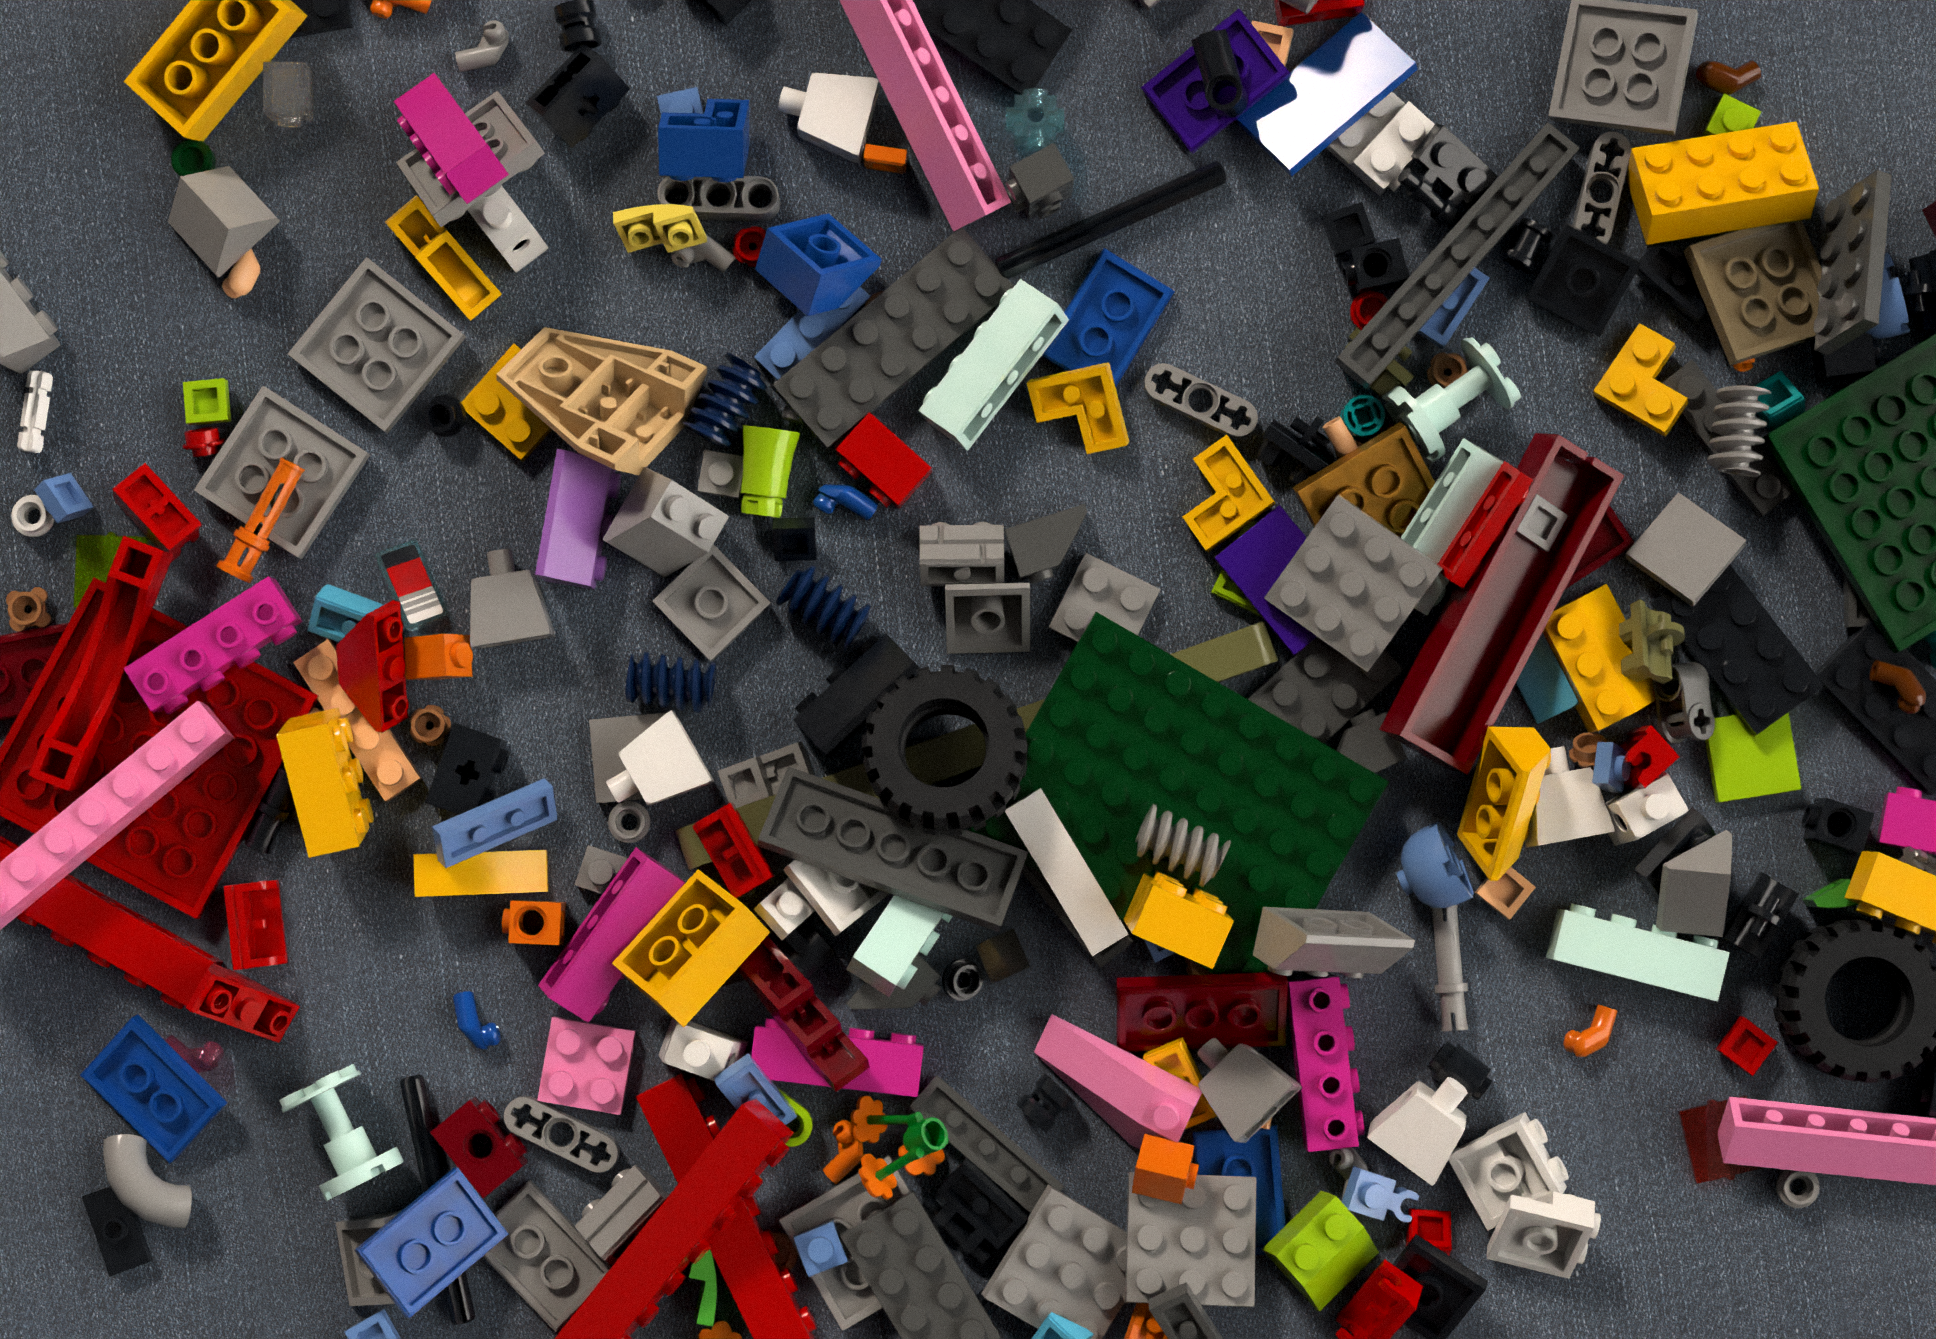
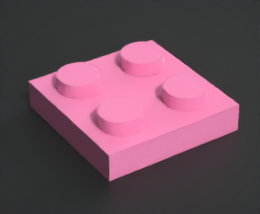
[537,1016,636,1115]

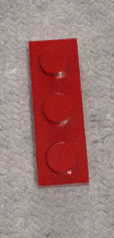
[1438,461,1533,588]

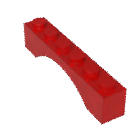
[28,535,174,791]

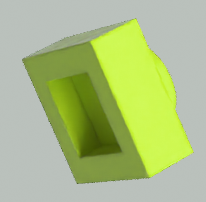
[1703,94,1762,136]
[183,378,231,426]

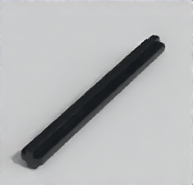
[995,161,1227,279]
[400,1075,475,1325]

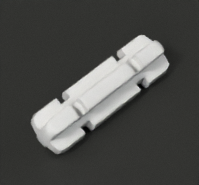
[17,370,53,453]

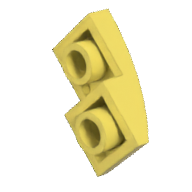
[613,204,707,253]

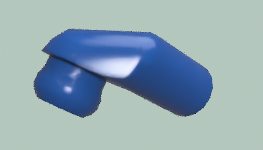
[813,484,878,520]
[453,991,501,1049]

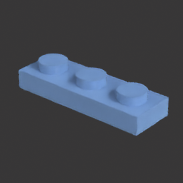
[754,287,871,380]
[432,778,558,868]

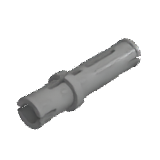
[1430,905,1469,1031]

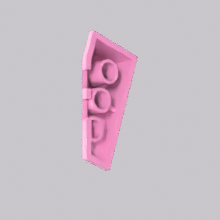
[1034,1014,1202,1149]

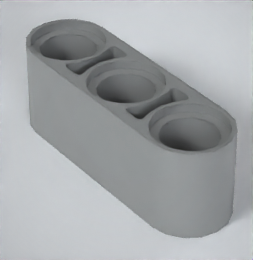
[657,176,781,222]

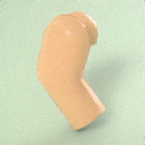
[222,248,260,299]
[1322,417,1363,460]

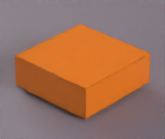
[864,144,908,174]

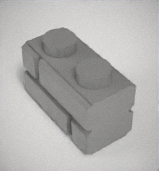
[920,522,1004,586]
[575,1165,669,1265]

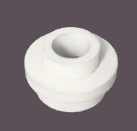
[11,495,54,537]

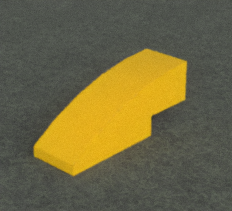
[385,195,502,321]
[413,850,549,897]

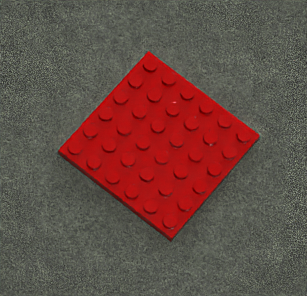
[0,577,319,919]

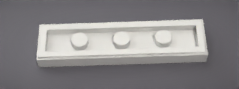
[1005,788,1129,956]

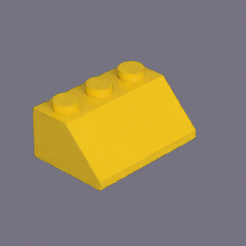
[1543,584,1655,732]
[1457,726,1551,881]

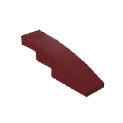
[737,936,870,1092]

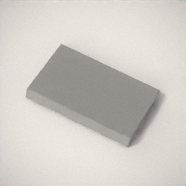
[483,1180,613,1332]

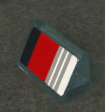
[374,539,450,632]

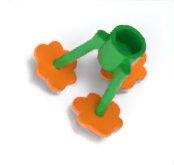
[850,1095,949,1199]

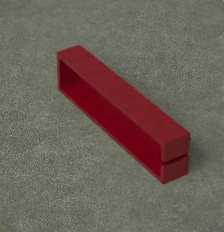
[1379,433,1624,775]

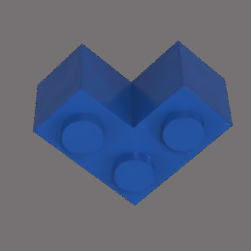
[658,99,750,182]

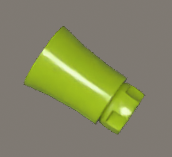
[740,425,800,518]

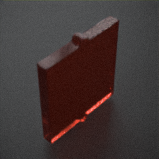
[1678,1095,1765,1184]

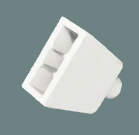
[778,73,880,164]
[467,185,548,273]
[606,710,714,805]
[1525,746,1615,848]
[1606,771,1689,846]
[659,1018,748,1081]
[1367,1077,1468,1186]

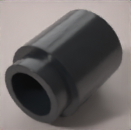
[1427,1041,1492,1102]

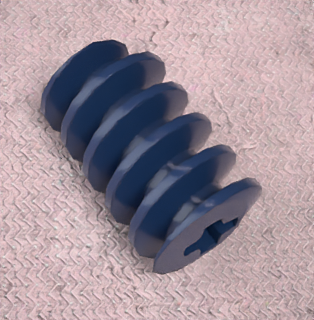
[682,352,768,447]
[775,565,871,652]
[625,652,716,713]

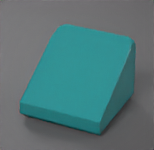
[1755,371,1806,432]

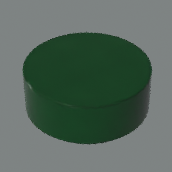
[171,139,216,176]

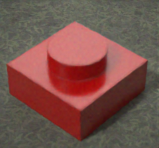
[1715,1016,1778,1076]

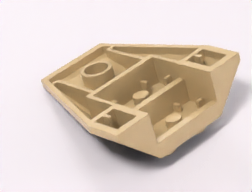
[496,327,707,476]

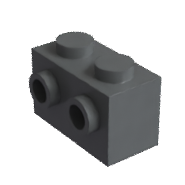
[1006,143,1074,220]

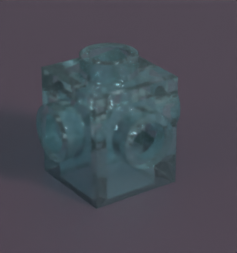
[1005,88,1064,151]

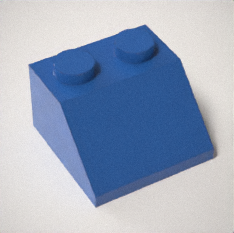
[755,213,882,316]

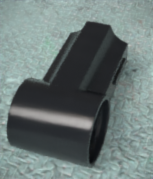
[1191,29,1248,118]
[757,915,838,981]

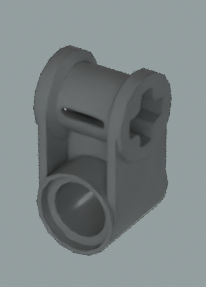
[1652,662,1715,745]

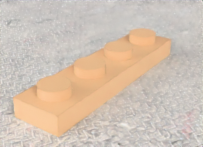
[293,639,423,802]

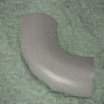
[103,1134,192,1228]

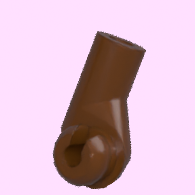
[1696,61,1761,95]
[1870,660,1926,714]

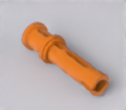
[216,457,305,584]

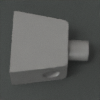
[470,549,555,650]
[1197,1037,1302,1143]

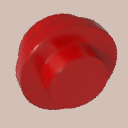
[1349,291,1388,330]

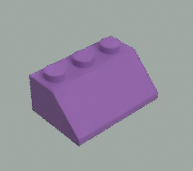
[535,449,621,590]

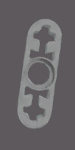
[1572,132,1631,243]
[1143,363,1258,439]
[504,1096,620,1173]

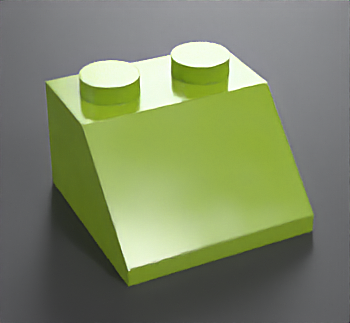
[1262,1190,1379,1312]

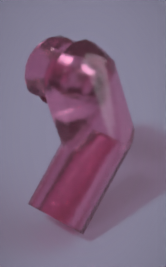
[165,1035,224,1073]

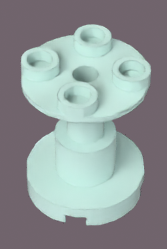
[1382,337,1521,464]
[279,1064,404,1201]

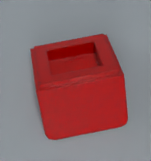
[1405,1208,1452,1256]

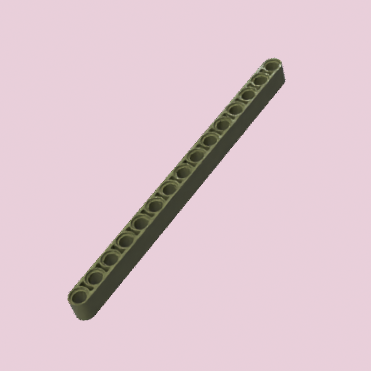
[675,621,1278,870]

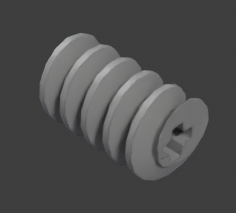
[1707,385,1771,477]
[1135,804,1231,887]

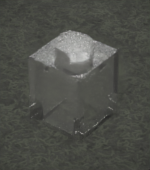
[263,62,313,127]

